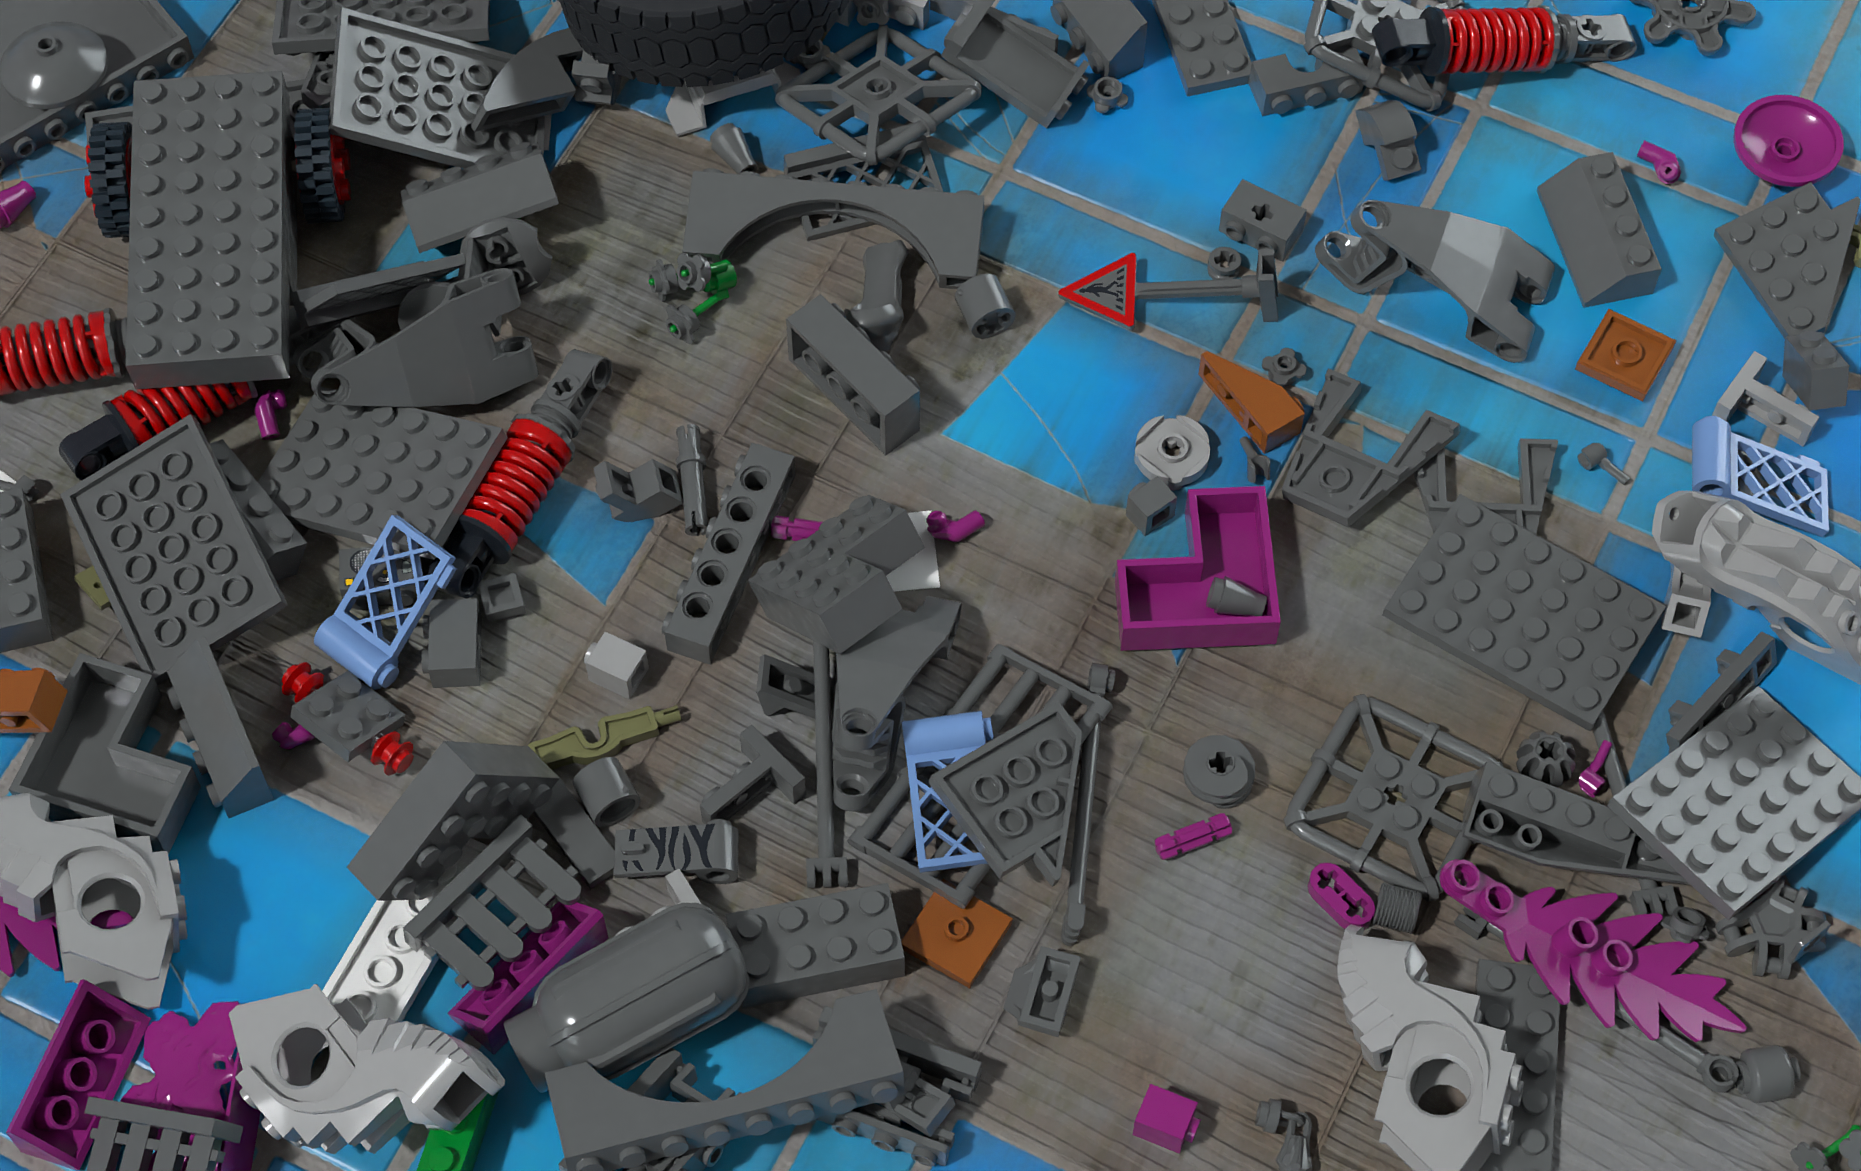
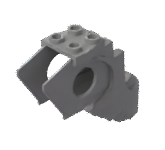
[1652,491,1861,685]
[0,792,187,1010]
[1337,924,1524,1171]
[229,984,505,1154]

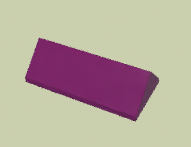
[447,901,609,1055]
[6,979,151,1170]

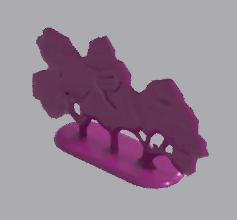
[120,1001,261,1171]

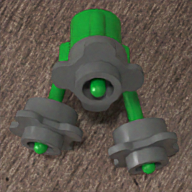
[649,253,737,344]

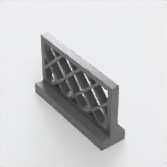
[783,123,943,241]
[290,253,466,330]

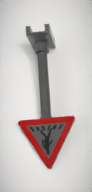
[1058,249,1279,330]

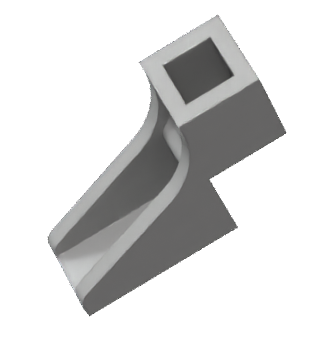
[1661,562,1711,638]

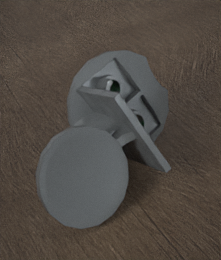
[398,217,552,337]

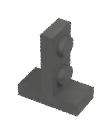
[700,724,806,824]

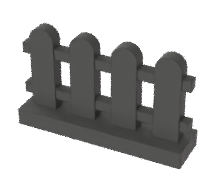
[403,815,581,991]
[84,1096,244,1171]

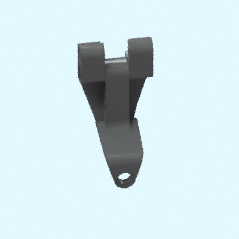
[1315,200,1555,363]
[293,268,539,407]
[832,596,962,811]

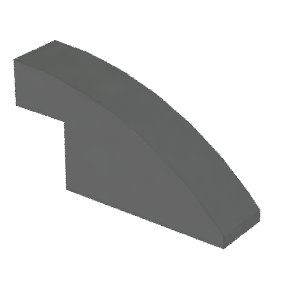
[471,28,583,132]

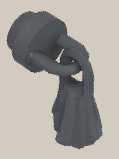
[1255,1098,1313,1171]

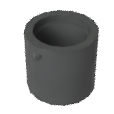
[955,274,1016,339]
[572,757,641,827]

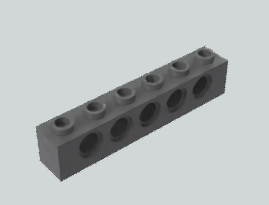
[662,443,796,665]

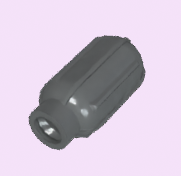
[504,902,750,1094]

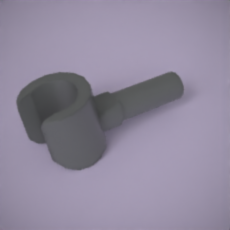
[1239,436,1270,483]
[1577,443,1629,485]
[0,475,39,502]

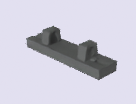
[1666,632,1777,754]

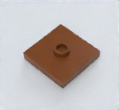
[1575,309,1677,402]
[901,879,1013,989]

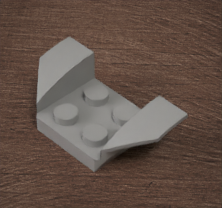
[665,62,801,137]

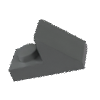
[756,654,815,719]

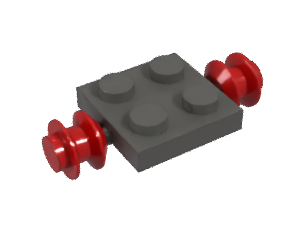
[282,662,414,776]

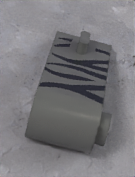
[614,819,739,884]

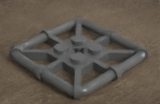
[1304,0,1465,111]
[775,25,982,165]
[1283,694,1505,902]

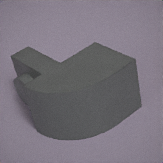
[572,50,622,105]
[1355,100,1421,180]
[593,459,683,522]

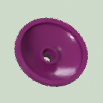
[1733,95,1844,187]

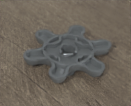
[1629,0,1756,56]

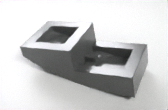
[879,1061,956,1137]

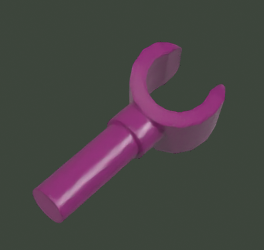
[1579,740,1613,798]

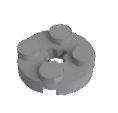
[1134,415,1210,491]

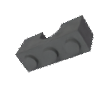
[1248,45,1364,116]

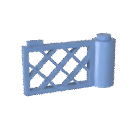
[1692,416,1829,537]
[314,515,457,690]
[902,710,994,873]

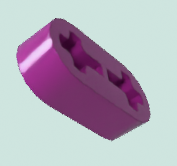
[1308,863,1375,930]

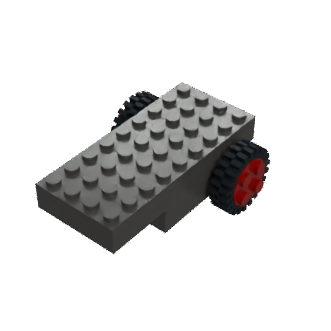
[84,71,351,389]

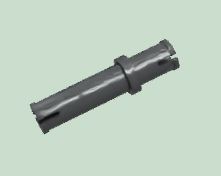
[676,424,708,536]

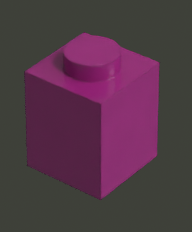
[1132,1084,1201,1154]

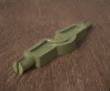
[528,705,682,770]

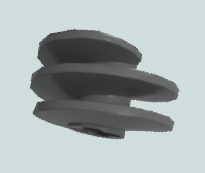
[1183,735,1255,809]

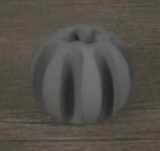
[1516,730,1576,788]

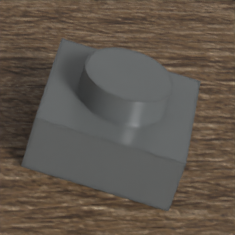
[479,573,526,622]

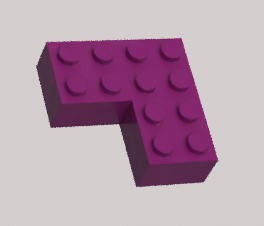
[1115,486,1281,651]

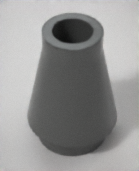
[710,123,757,174]
[1206,576,1267,616]

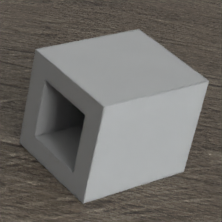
[584,632,649,699]

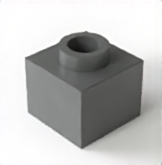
[1126,476,1177,536]

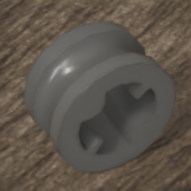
[1207,247,1241,280]

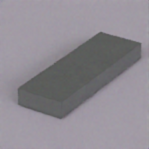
[533,773,615,890]

